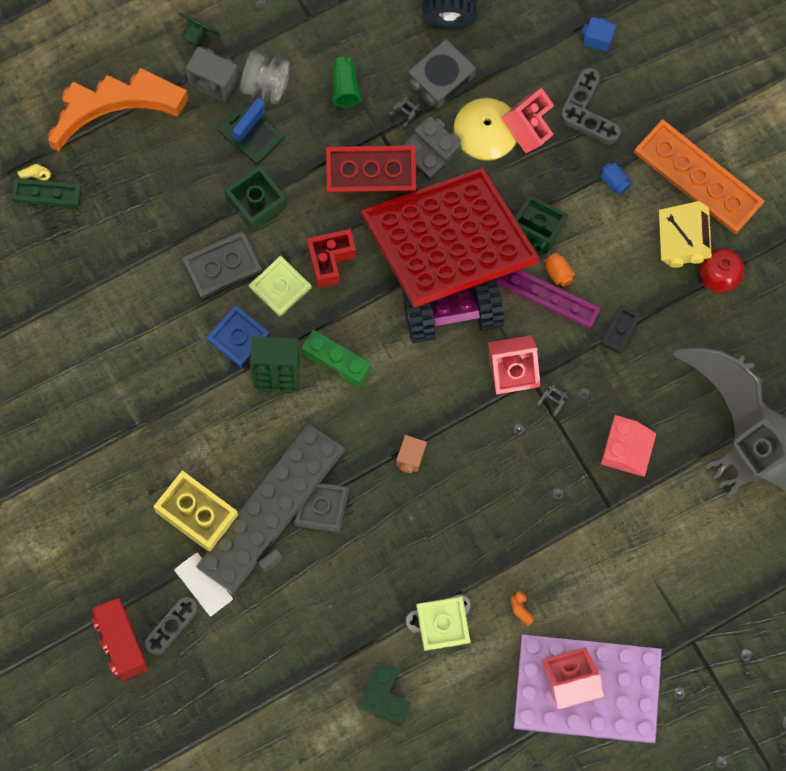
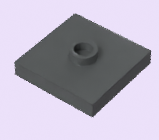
[294,483,349,533]

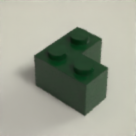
[358,662,411,728]

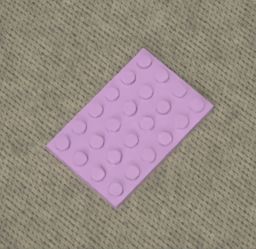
[514,635,662,743]

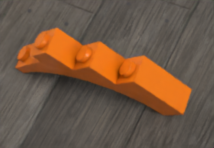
[48,68,188,152]

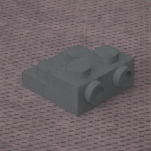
[402,116,461,180]

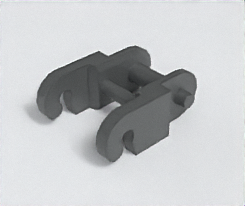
[389,96,420,128]
[537,383,568,417]

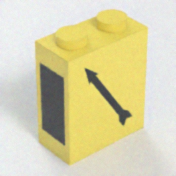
[659,201,712,268]

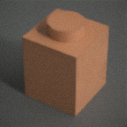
[396,435,427,473]

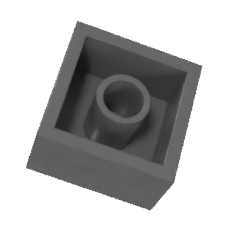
[185,47,239,104]

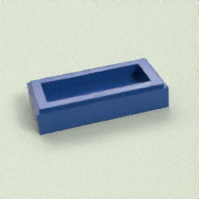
[232,98,265,143]

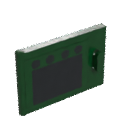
[216,101,285,165]

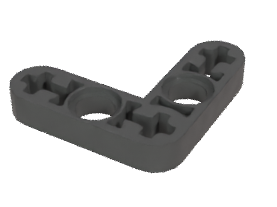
[561,68,621,145]

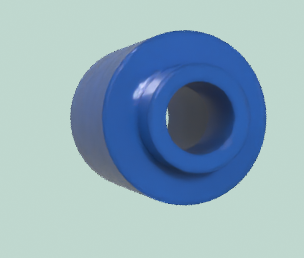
[600,162,632,195]

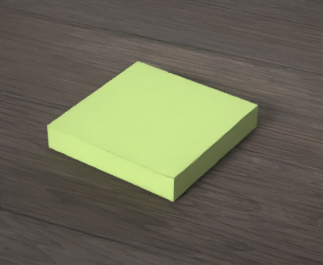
[249,256,312,317]
[416,597,471,651]

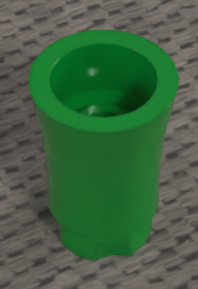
[332,57,362,108]

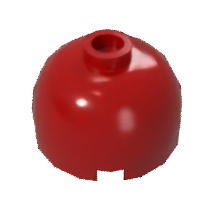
[699,248,745,294]

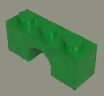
[301,329,371,390]

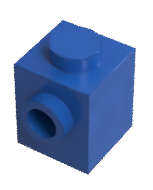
[581,17,616,52]

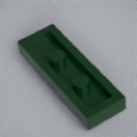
[11,178,81,208]

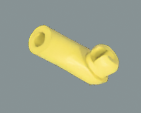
[18,164,51,181]

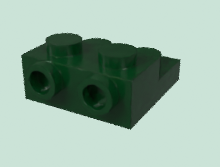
[515,195,568,254]

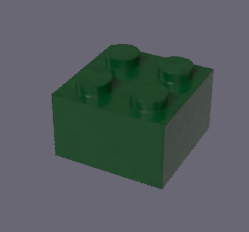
[224,165,288,232]

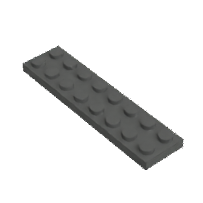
[196,424,345,594]

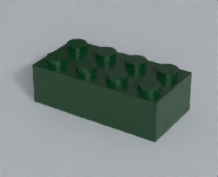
[250,336,301,393]

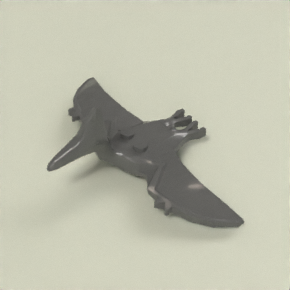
[672,347,786,499]

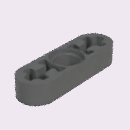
[145,597,198,656]

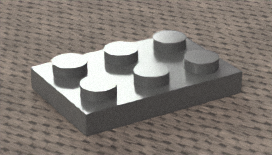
[182,231,262,299]

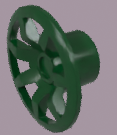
[178,12,221,47]

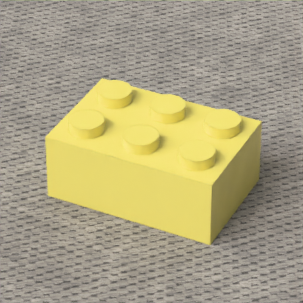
[153,471,238,552]

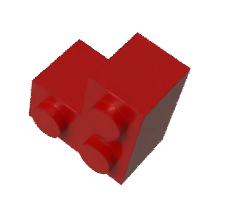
[307,229,356,288]

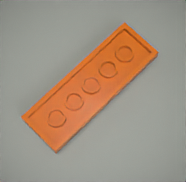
[634,119,765,235]

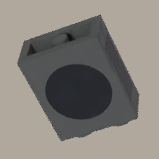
[408,39,476,110]

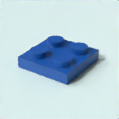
[206,305,270,368]

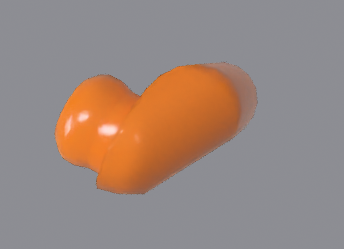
[510,591,535,626]

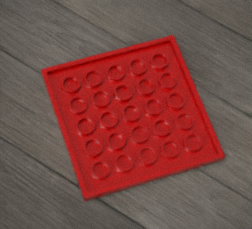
[361,168,539,308]

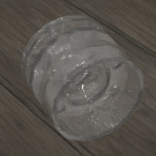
[240,50,290,104]

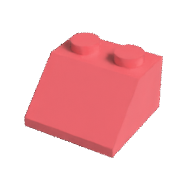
[487,335,541,394]
[601,415,656,477]
[541,647,603,709]

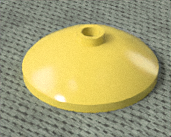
[454,98,517,161]

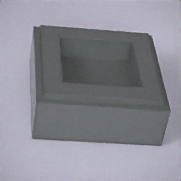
[258,549,283,574]

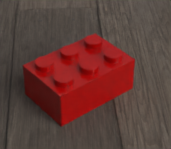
[91,598,149,681]

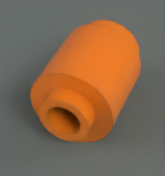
[544,253,575,287]

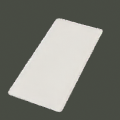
[175,553,233,616]

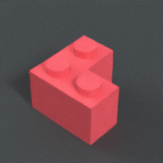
[501,88,554,153]

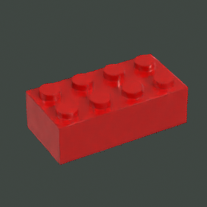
[326,146,416,193]

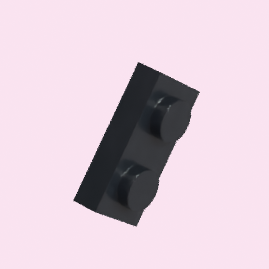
[601,304,641,355]

